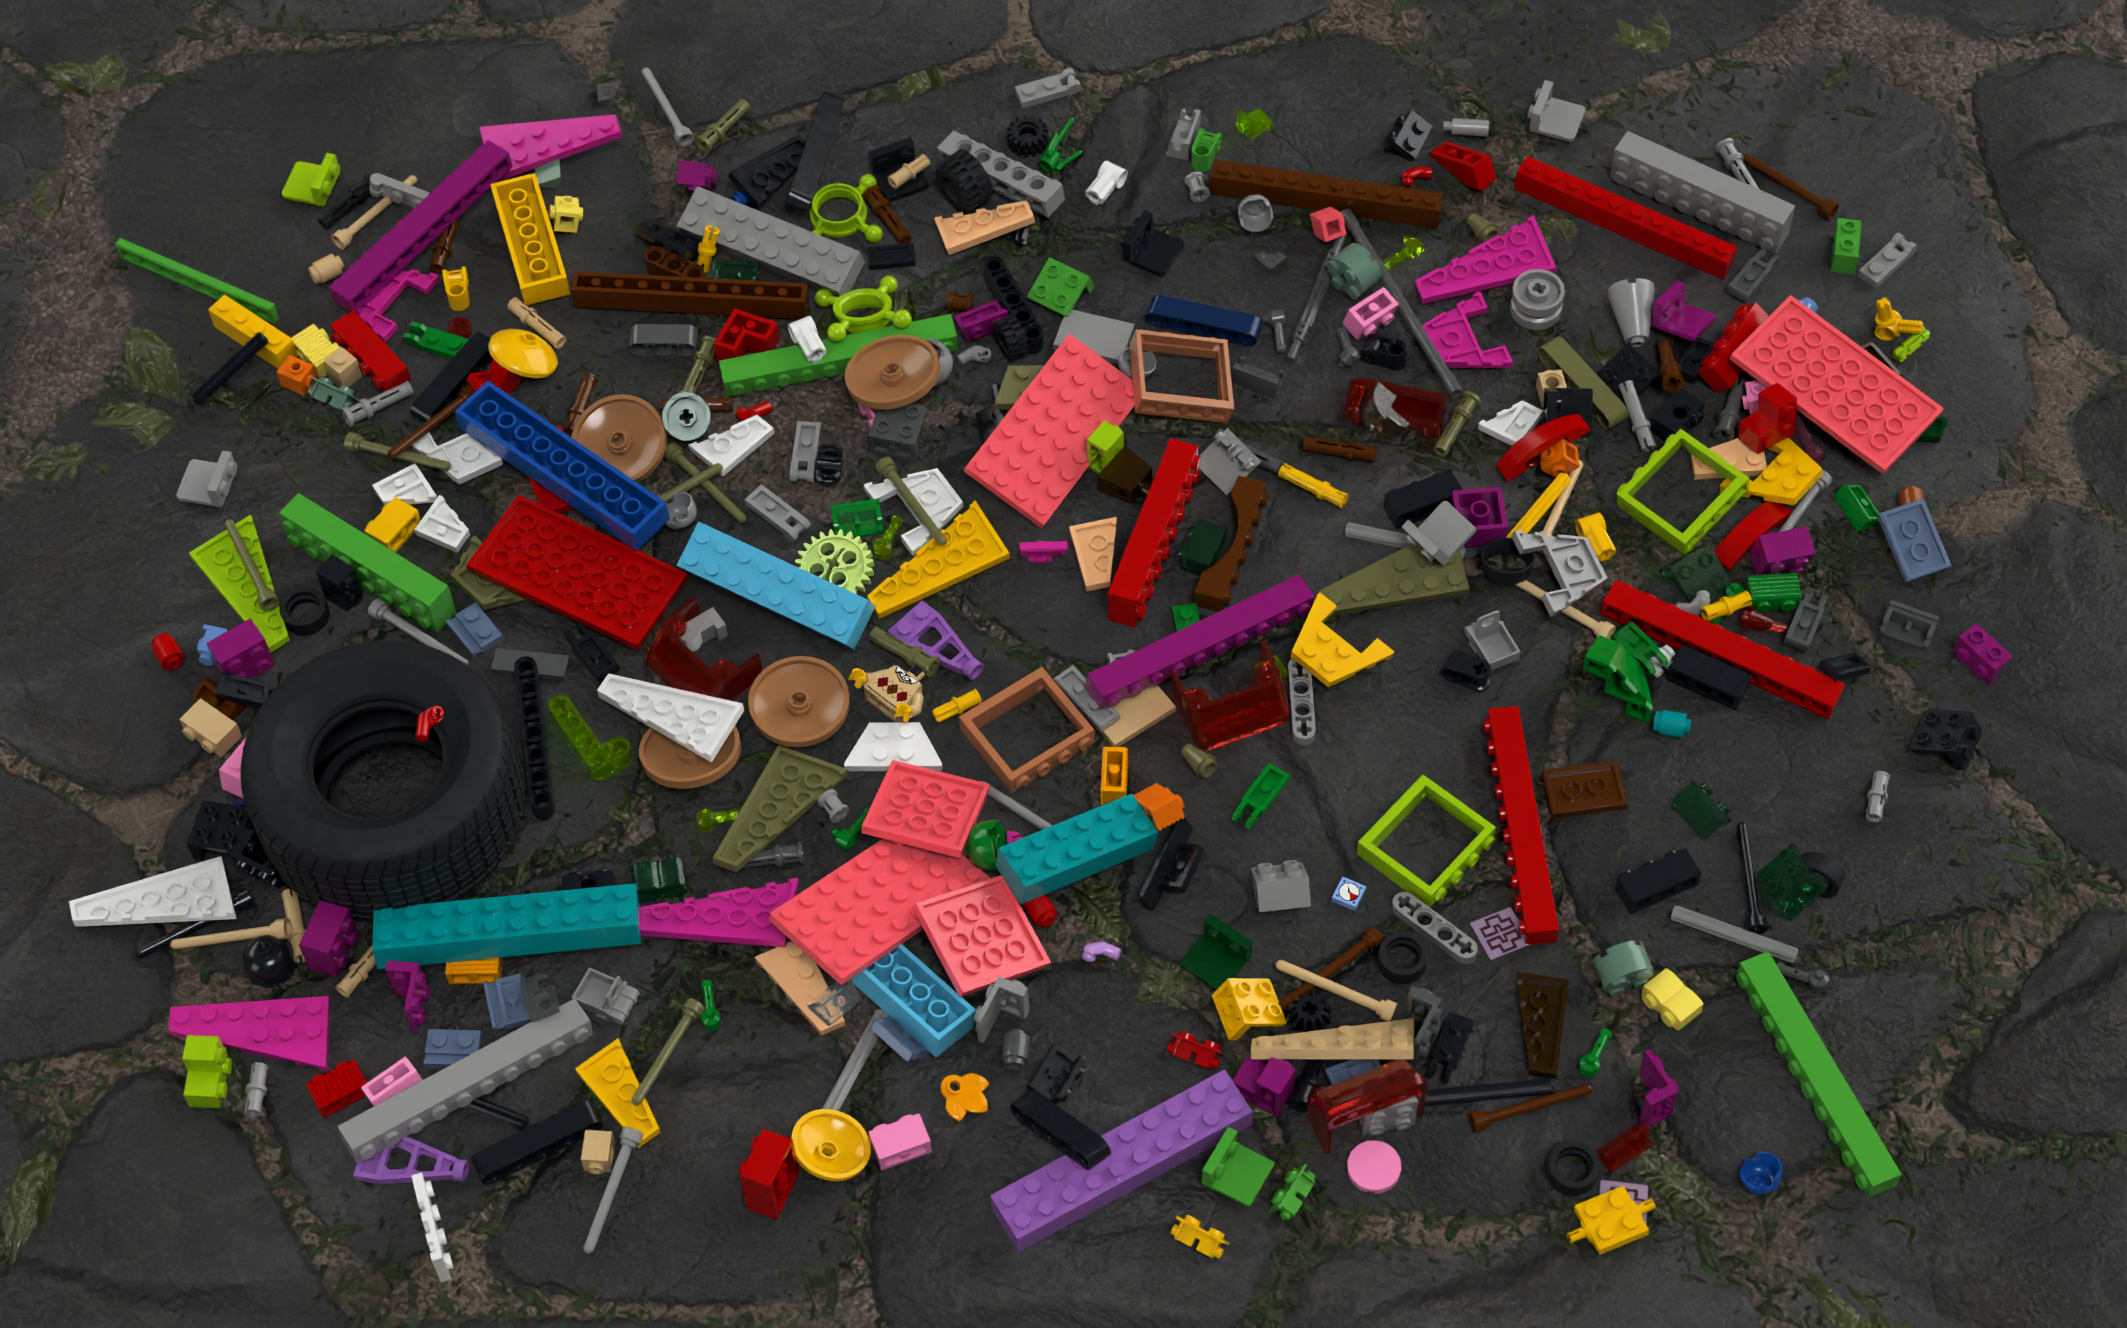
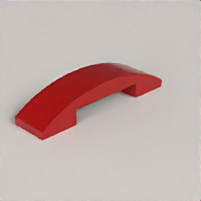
[1496,414,1590,482]
[1711,501,1793,572]

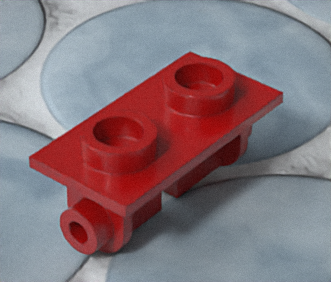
[1167,1031,1225,1070]

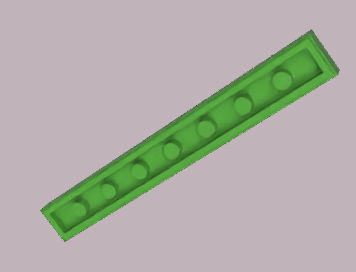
[115,238,279,324]

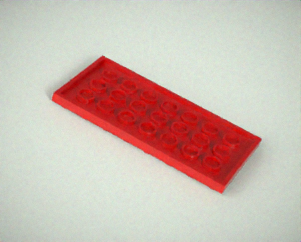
[466,495,688,651]

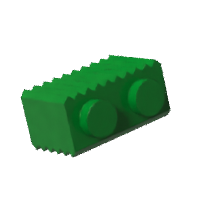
[1745,572,1802,613]

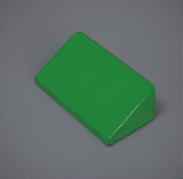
[1834,484,1880,532]

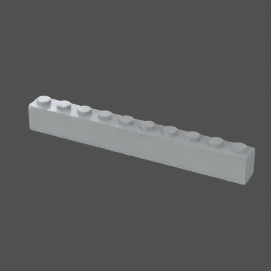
[337,998,593,1164]

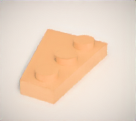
[1690,438,1767,480]
[1069,517,1117,592]

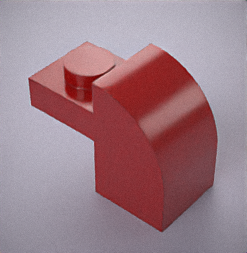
[467,358,523,395]

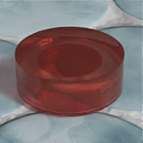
[448,317,473,338]

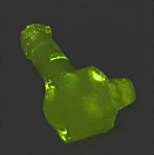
[1382,236,1425,271]
[873,515,903,560]
[696,806,743,832]

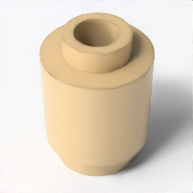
[308,253,345,285]

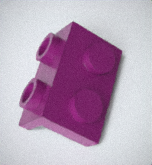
[954,300,1008,342]
[1953,624,2012,686]

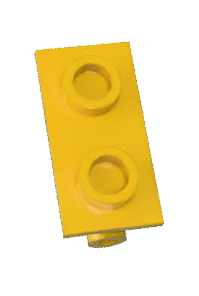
[1171,1214,1230,1259]

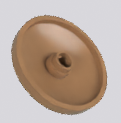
[845,335,940,410]
[571,394,667,483]
[748,656,850,747]
[639,726,741,789]

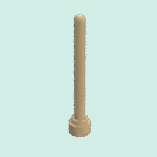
[331,175,417,250]
[1537,460,1584,553]
[1514,580,1616,639]
[170,918,292,949]
[1276,960,1397,1022]

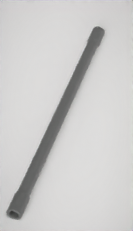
[1341,209,1464,399]

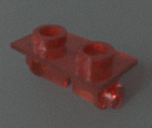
[1595,1124,1654,1173]

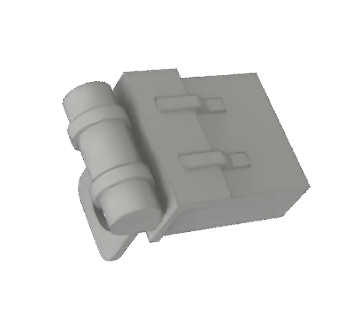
[1464,611,1520,671]
[571,968,640,1025]

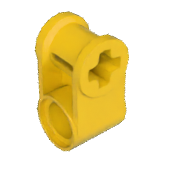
[442,266,470,311]

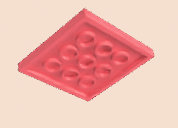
[861,760,990,858]
[913,875,1051,997]

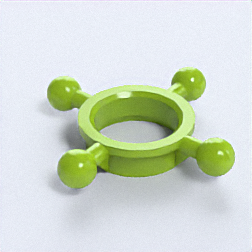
[810,174,883,243]
[814,276,912,342]

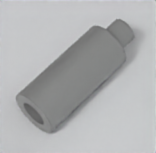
[1443,118,1489,137]

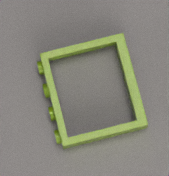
[1616,429,1749,555]
[1357,775,1496,907]

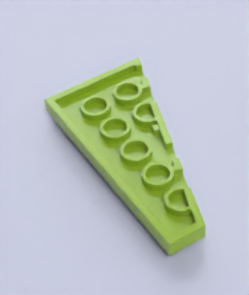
[189,515,290,653]

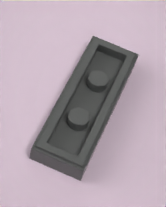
[491,648,570,681]

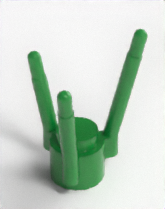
[1038,117,1082,173]

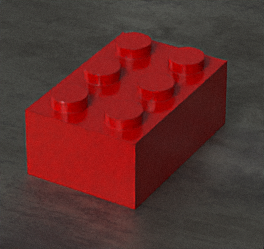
[738,1129,799,1220]

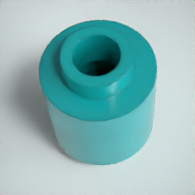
[1653,710,1691,739]

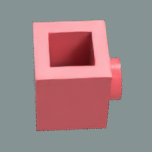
[1310,207,1346,242]

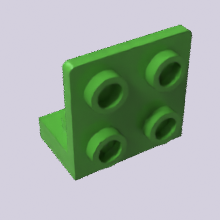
[1027,257,1094,317]
[1202,1127,1274,1207]

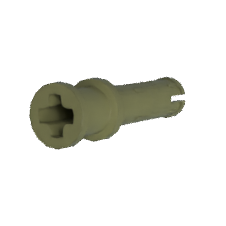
[694,99,750,154]
[680,336,716,394]
[1433,391,1481,457]
[869,626,940,677]

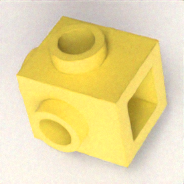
[549,196,583,233]

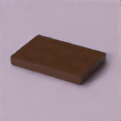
[1541,761,1628,819]

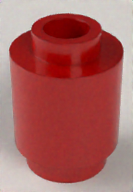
[152,633,185,670]
[1023,894,1058,927]

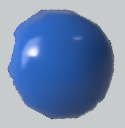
[1739,1151,1782,1194]

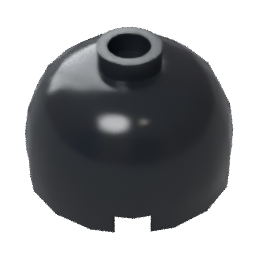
[243,935,297,988]

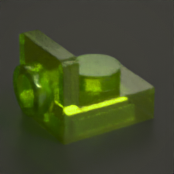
[1236,107,1273,140]

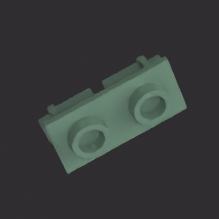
[308,376,360,410]

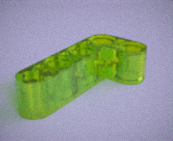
[548,695,633,781]

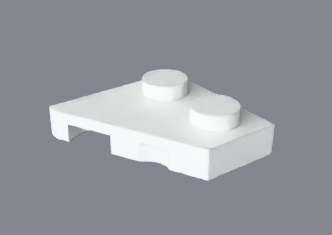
[1478,401,1543,446]
[372,463,437,506]
[414,495,470,553]

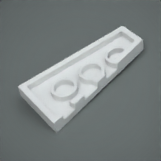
[411,1172,454,1282]

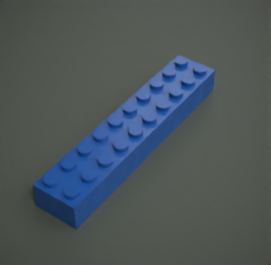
[455,381,669,551]

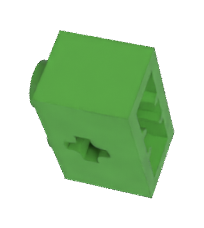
[1830,218,1861,275]

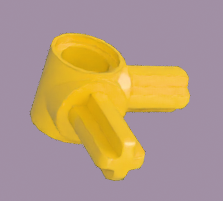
[1874,297,1923,341]

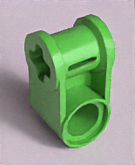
[1191,128,1223,172]

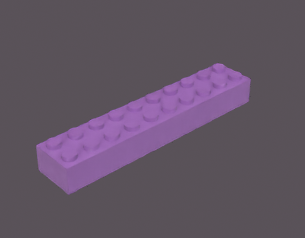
[990,1069,1253,1252]

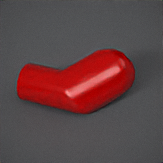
[1401,167,1432,186]
[736,401,772,422]
[415,705,444,742]

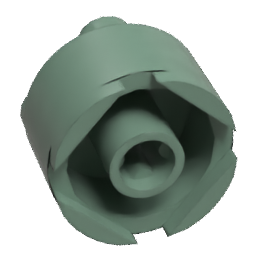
[1326,243,1381,300]
[662,392,712,441]
[1593,941,1654,997]

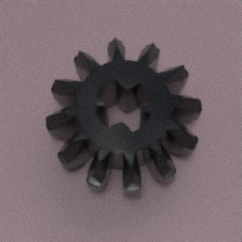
[816,443,843,484]
[1287,991,1332,1032]

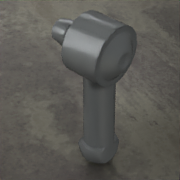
[1262,309,1286,354]
[1337,327,1361,368]
[1776,963,1829,993]

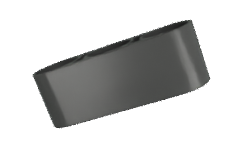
[628,324,698,356]

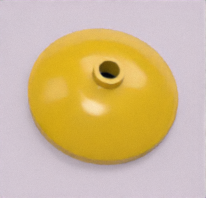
[488,329,558,378]
[791,1109,871,1181]

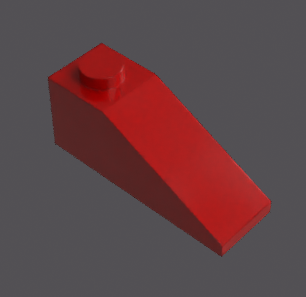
[1429,141,1497,190]

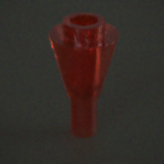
[1740,606,1788,634]

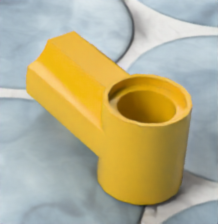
[1575,512,1616,562]

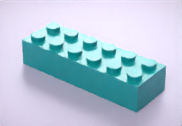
[995,793,1158,904]

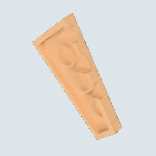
[934,200,1035,255]
[755,941,846,1036]

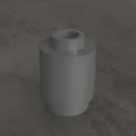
[1001,1029,1030,1071]

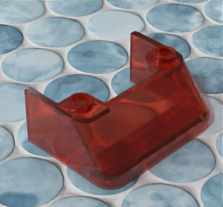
[1343,376,1450,438]
[646,596,763,701]
[1171,640,1290,750]
[1307,1059,1427,1154]

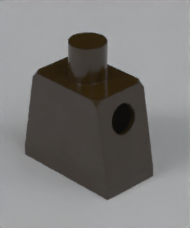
[1097,446,1152,504]

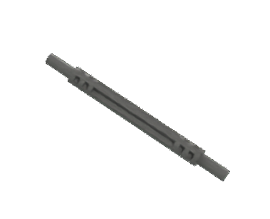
[1286,235,1346,363]

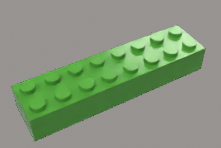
[279,493,456,633]

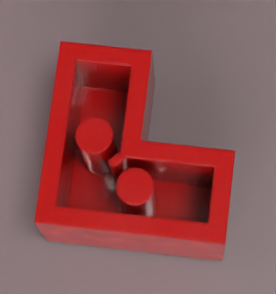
[714,308,779,361]
[1738,382,1797,454]

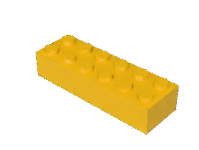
[490,173,570,306]

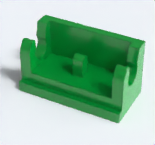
[830,498,884,538]

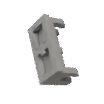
[1166,108,1201,161]

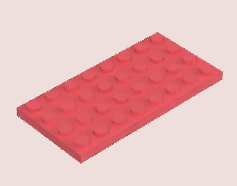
[1730,295,1944,474]
[964,334,1135,529]
[768,839,991,985]

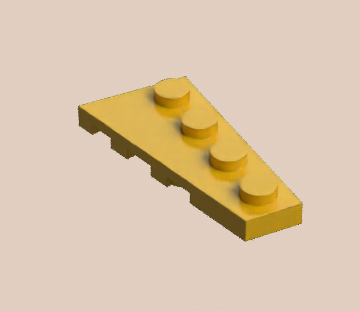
[575,1038,660,1148]

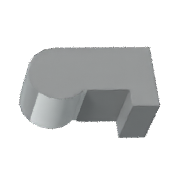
[678,607,728,652]

